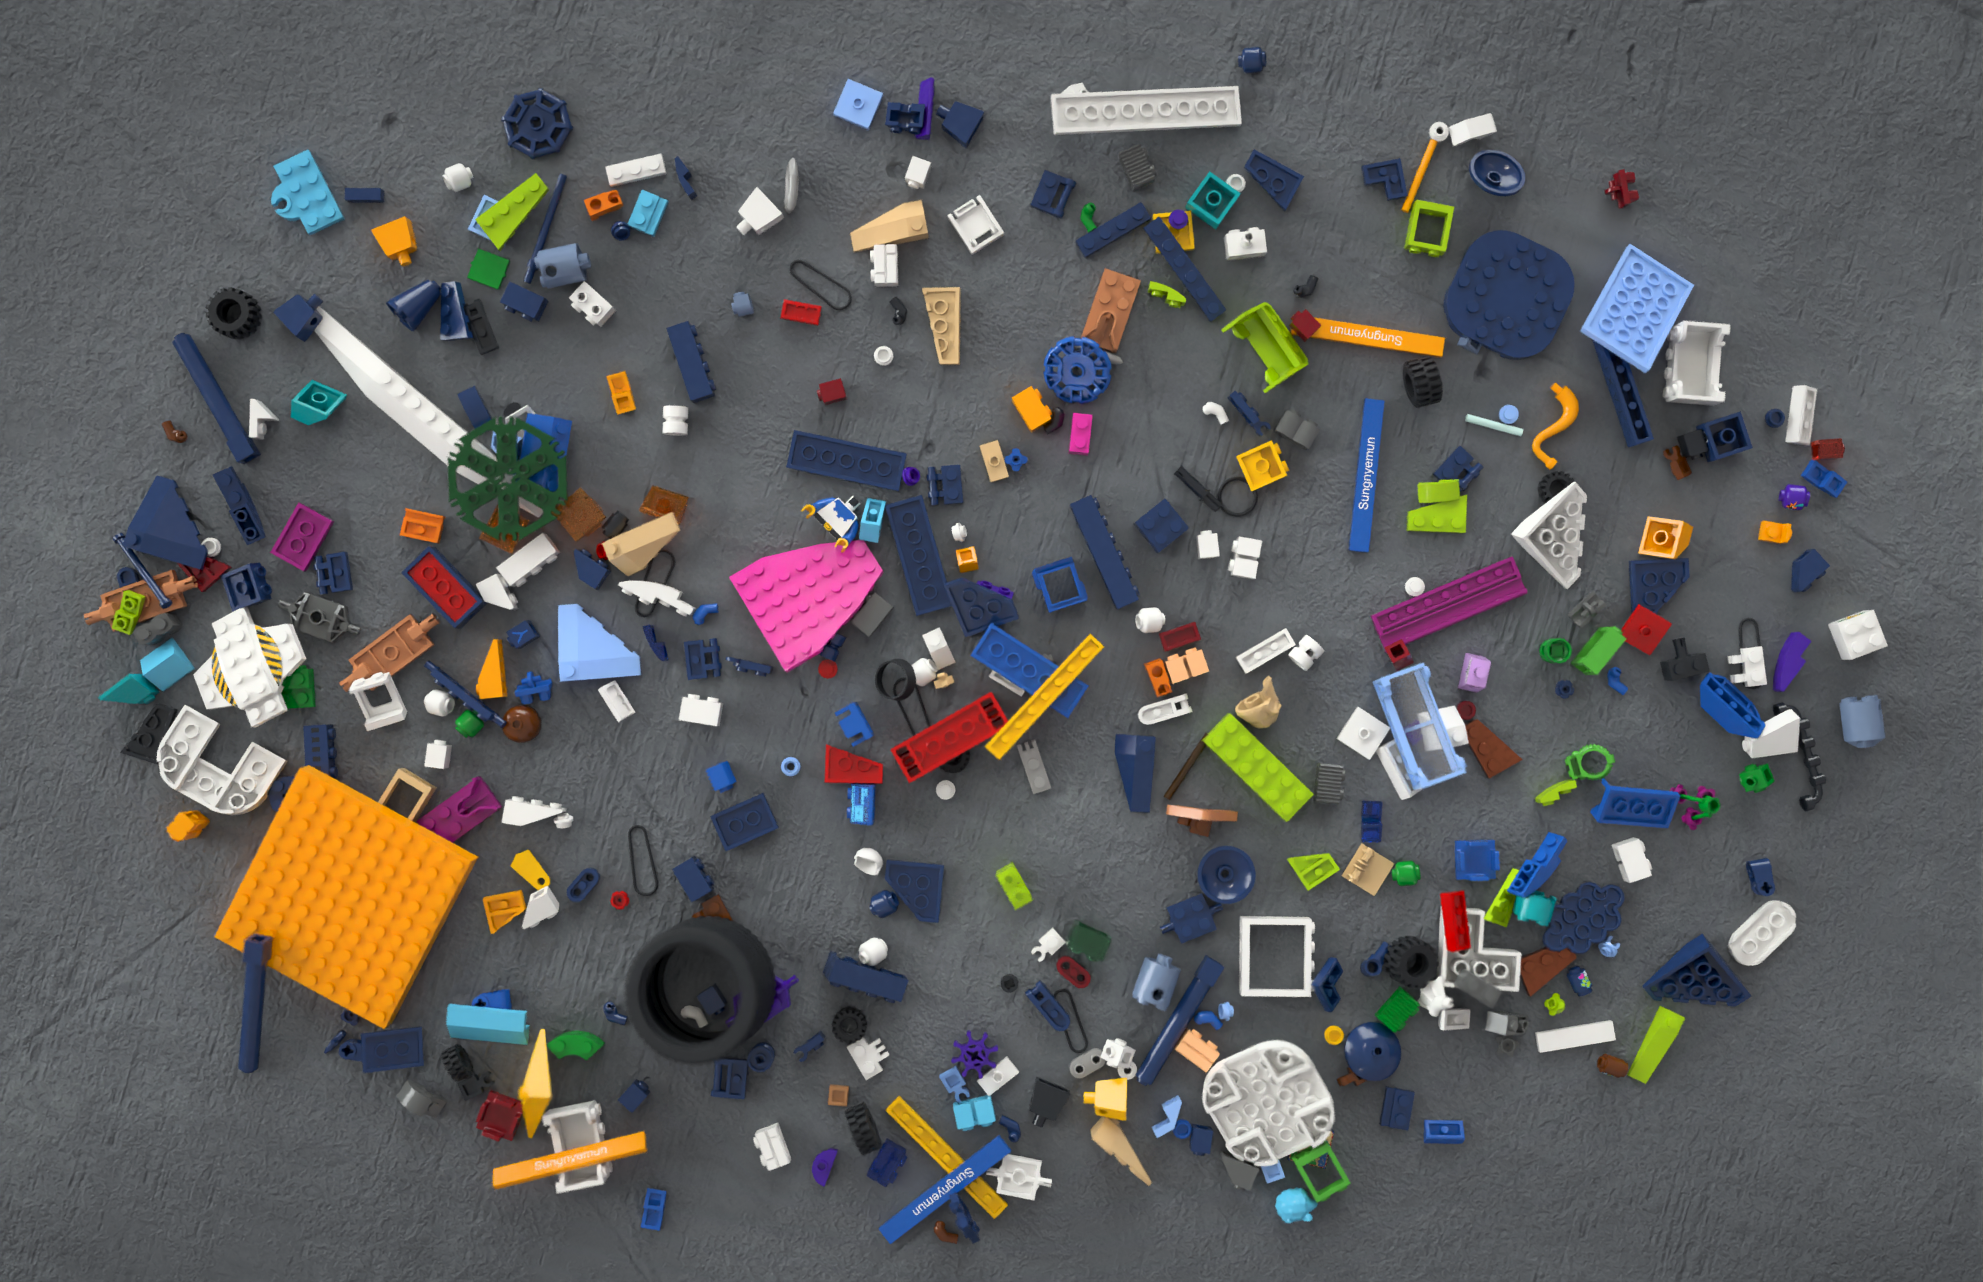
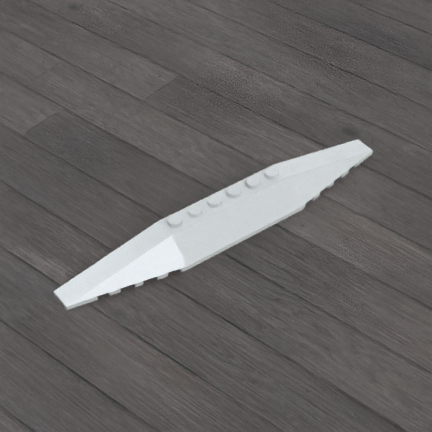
[314,306,543,518]

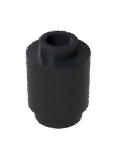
[602,510,629,539]

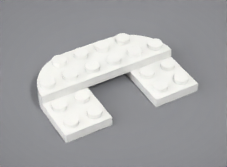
[157,705,287,815]

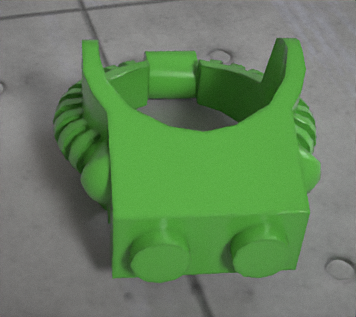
[1565,744,1615,781]

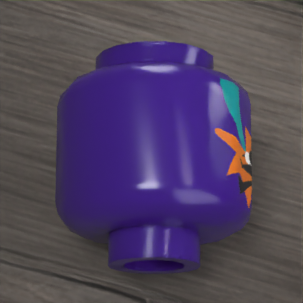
[1778,484,1810,510]

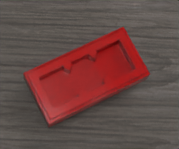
[780,299,822,326]

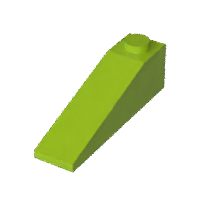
[1627,1006,1685,1084]

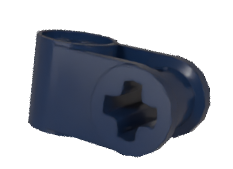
[1746,858,1775,896]
[339,1038,362,1062]

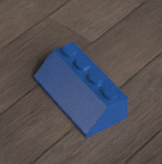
[516,413,572,492]

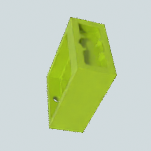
[1404,200,1454,257]
[996,862,1032,910]

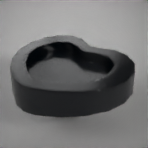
[504,402,522,417]

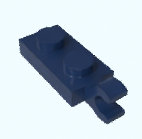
[1228,390,1271,437]

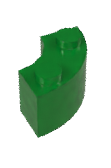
[546,1031,605,1061]

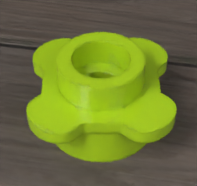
[1544,993,1565,1016]

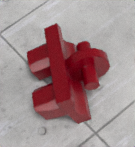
[1604,169,1639,208]

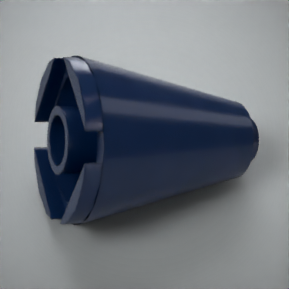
[386,280,441,331]

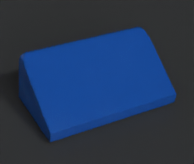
[1424,1120,1465,1144]

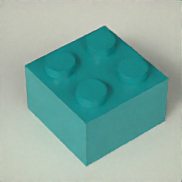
[1185,171,1241,230]

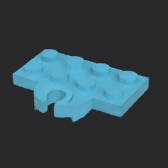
[271,150,345,235]

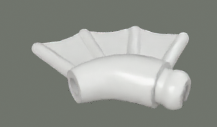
[1417,977,1454,1017]

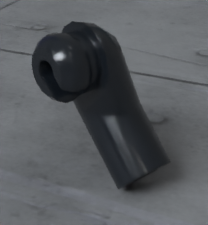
[1293,275,1319,298]
[889,296,907,325]
[1043,407,1065,435]

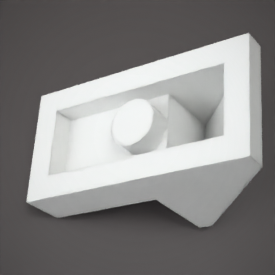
[249,399,279,440]
[922,627,955,670]
[1438,1008,1470,1030]

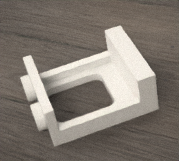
[349,672,407,731]

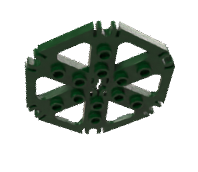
[448,416,568,541]

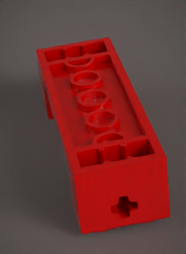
[890,692,1008,783]

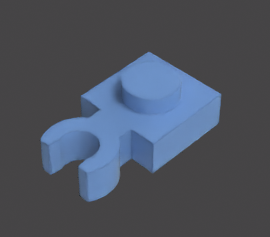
[940,1066,970,1102]

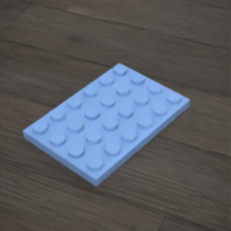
[1580,244,1694,373]

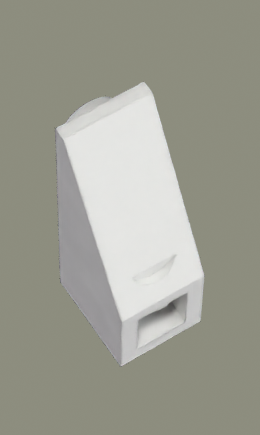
[502,796,567,826]

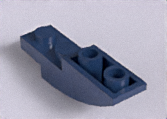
[213,466,266,545]

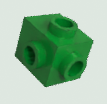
[1739,763,1775,793]

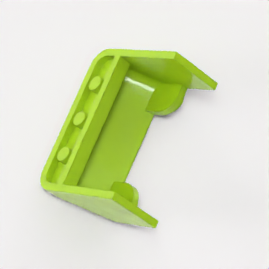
[1221,302,1308,393]

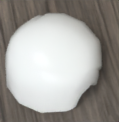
[854,848,883,875]

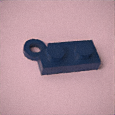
[725,656,773,677]

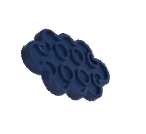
[1542,882,1625,954]

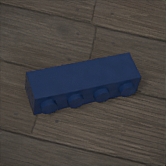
[666,321,716,403]

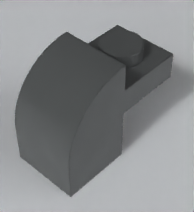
[397,1080,446,1118]

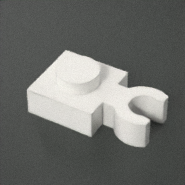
[1031,927,1066,962]

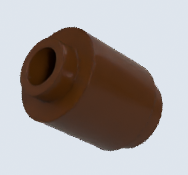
[1597,1054,1628,1078]

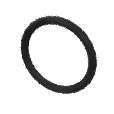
[1217,477,1258,517]

